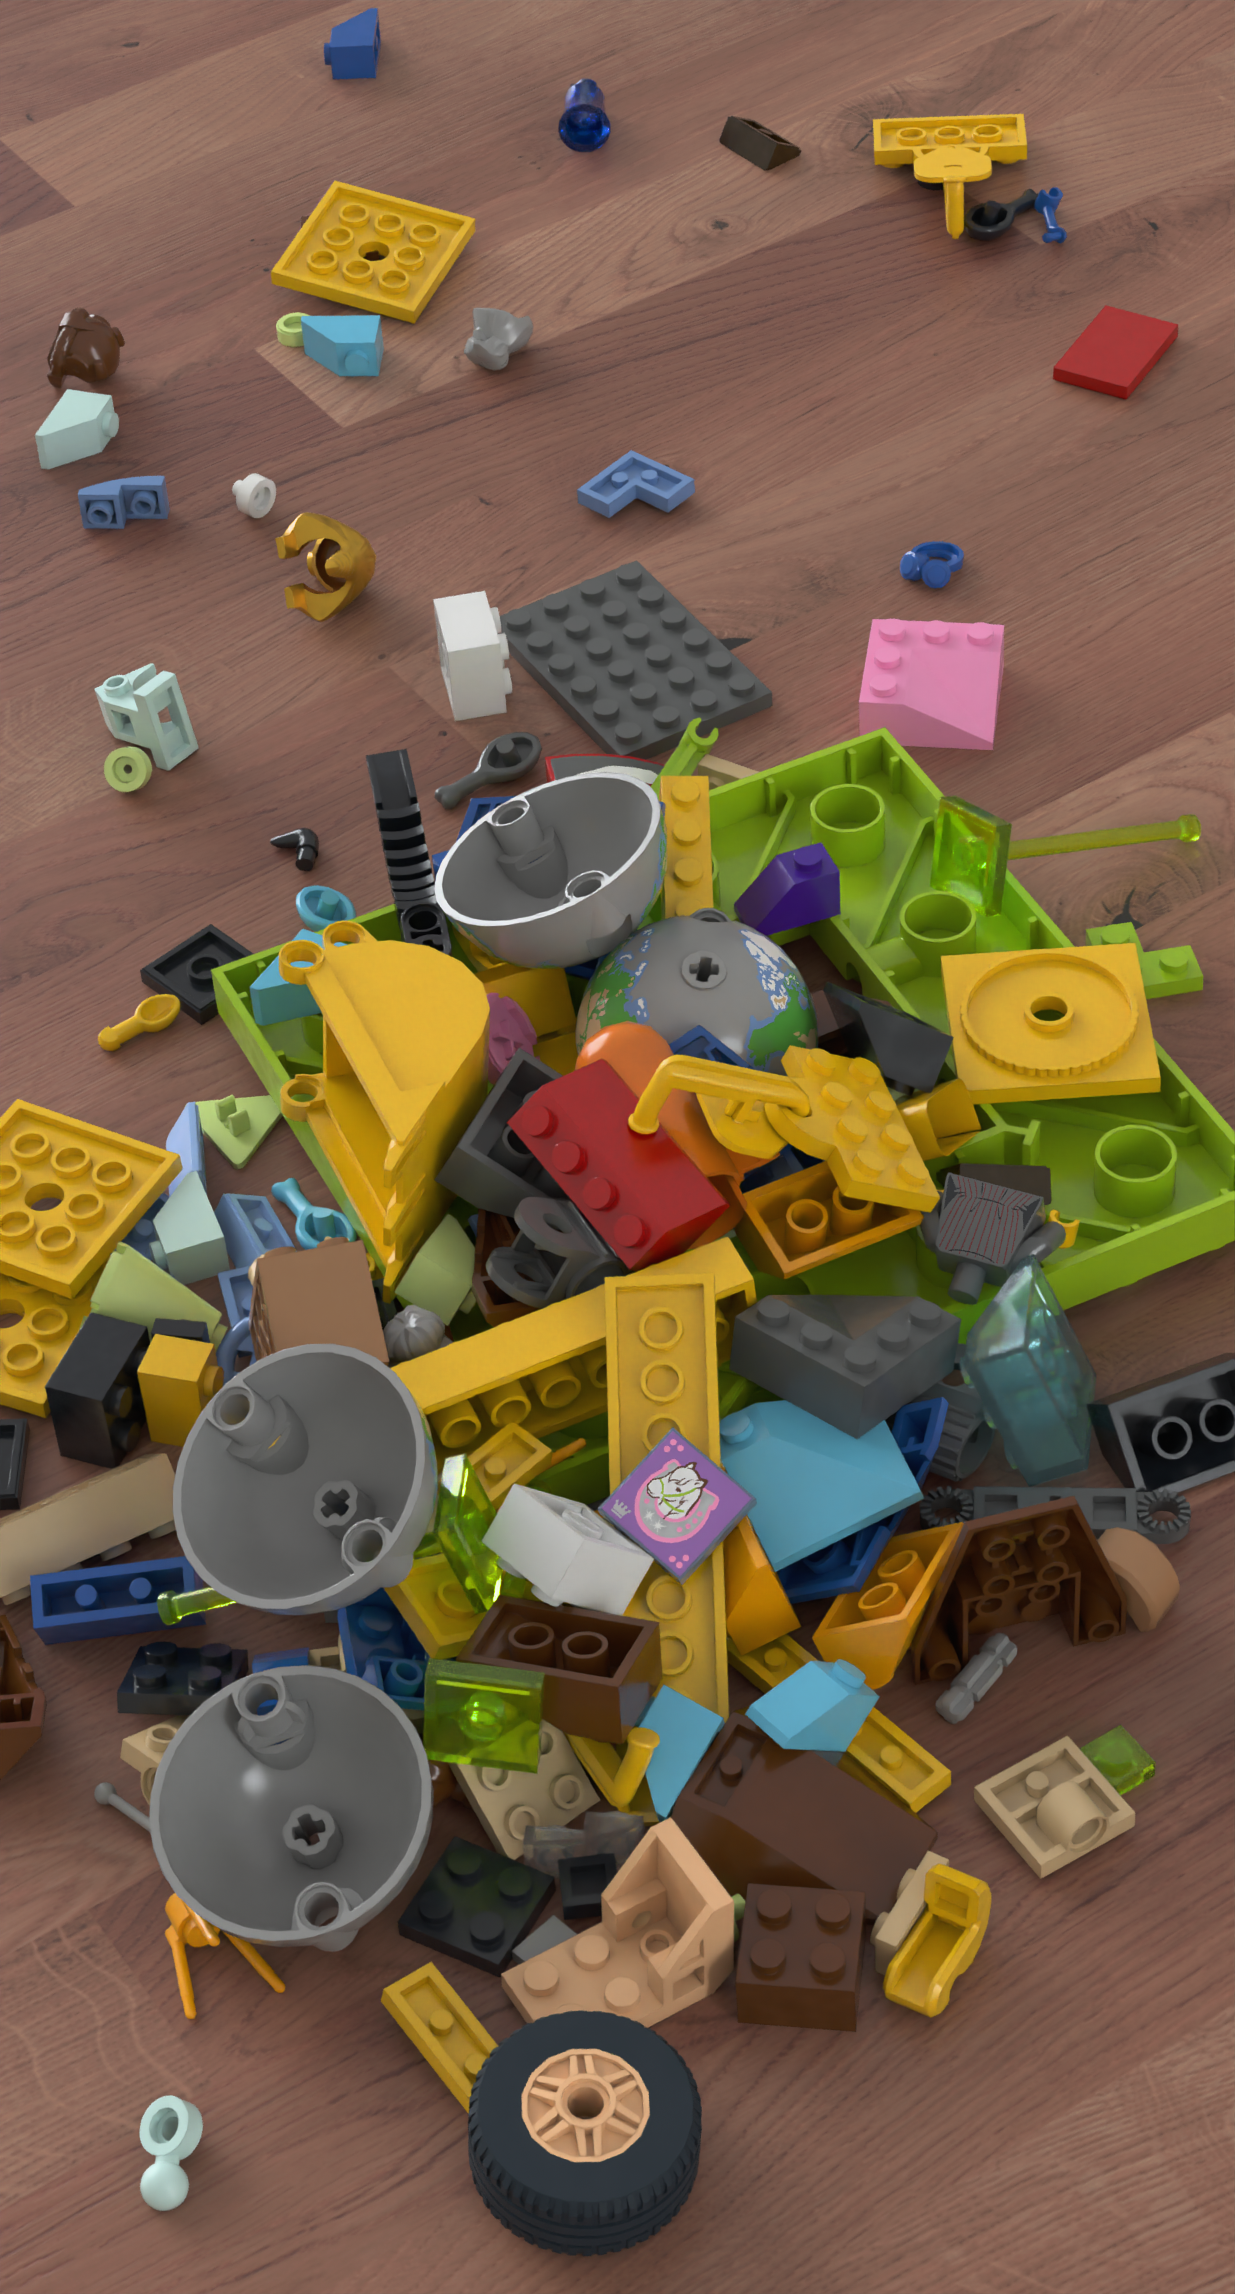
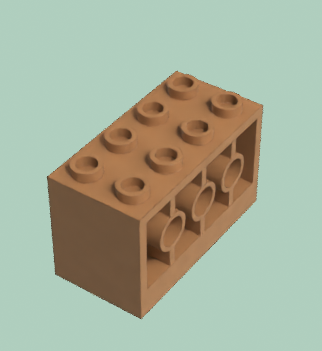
[248,1237,389,1366]

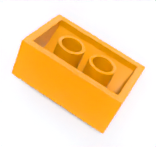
[735,1161,924,1279]
[721,1461,801,1656]
[812,1522,964,1690]

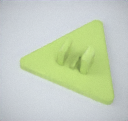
[185,1095,283,1169]

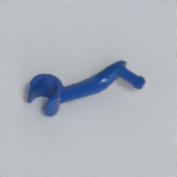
[1035,187,1067,243]

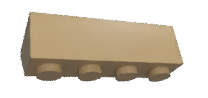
[0,1454,176,1605]

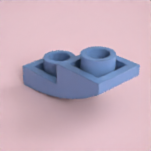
[78,476,170,529]

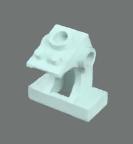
[94,663,199,771]

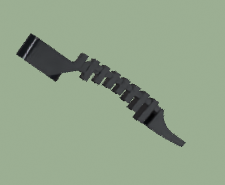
[366,749,453,957]

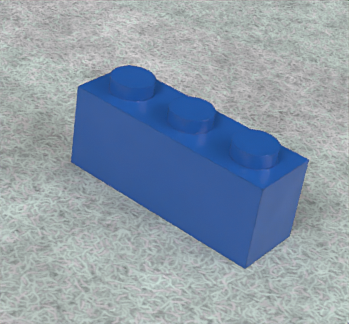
[30,1556,206,1645]

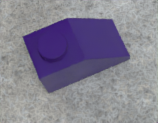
[734,842,841,936]

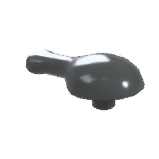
[434,732,542,809]

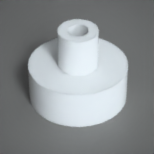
[232,473,276,518]

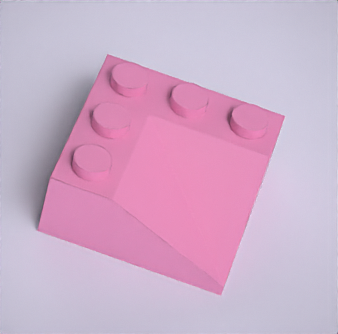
[859,618,1004,750]

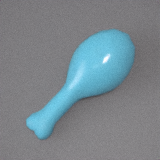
[296,885,356,932]
[271,1178,357,1250]

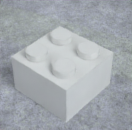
[433,591,512,721]
[482,1483,654,1616]

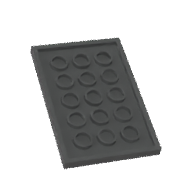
[497,560,773,760]

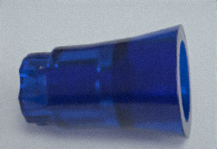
[558,78,611,152]

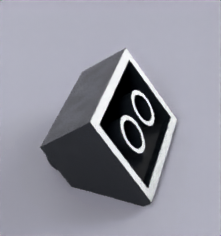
[823,982,954,1096]
[1086,1353,1235,1493]

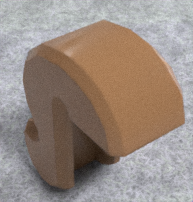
[1097,1527,1180,1632]

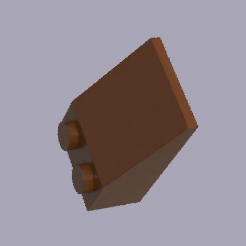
[456,1595,663,1744]

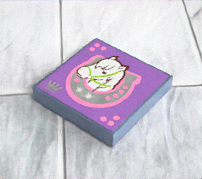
[598,1427,757,1585]

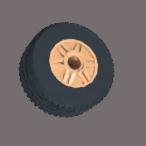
[468,2010,702,2256]

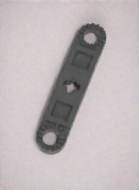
[920,1486,1191,1544]

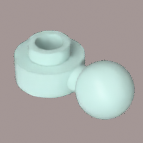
[140,2096,203,2211]

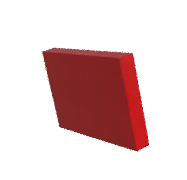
[1053,305,1179,399]

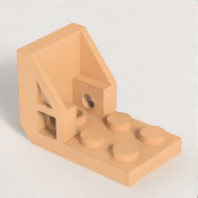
[501,1817,734,2028]

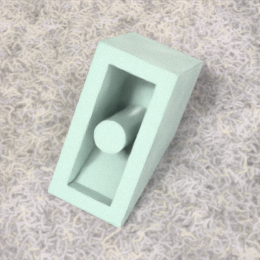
[35,389,119,470]
[149,1171,230,1285]

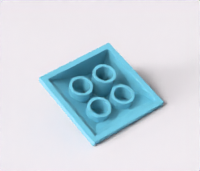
[720,1400,924,1572]

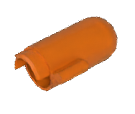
[574,1021,780,1250]

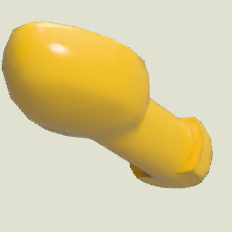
[98,994,181,1051]

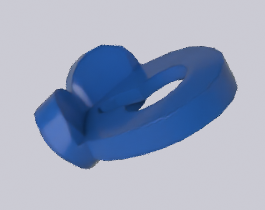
[900,541,964,588]

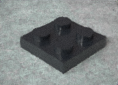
[117,1641,249,1716]
[397,1836,556,1978]

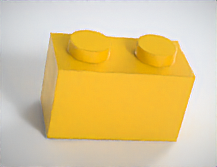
[137,1334,224,1447]

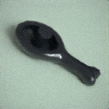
[964,189,1038,241]

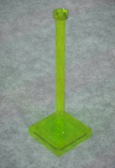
[930,795,1201,917]
[157,1453,503,1625]
[423,1479,552,1774]

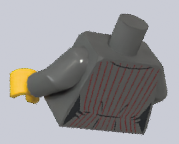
[920,1172,1080,1305]

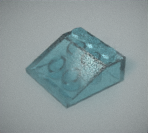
[960,1254,1096,1487]

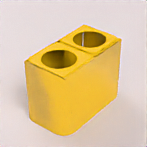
[474,963,576,1037]
[895,1078,982,1161]

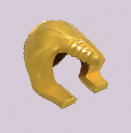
[275,512,376,622]

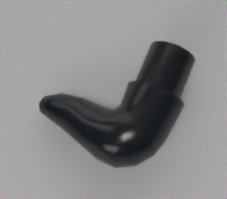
[270,827,319,871]

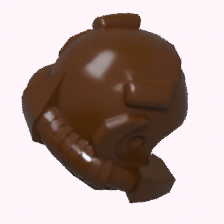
[47,308,125,388]

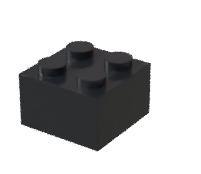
[45,1313,150,1469]

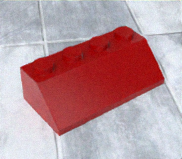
[507,1059,730,1272]

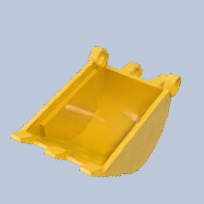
[279,921,490,1304]

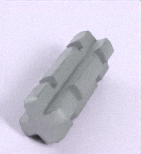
[936,1633,1017,1724]

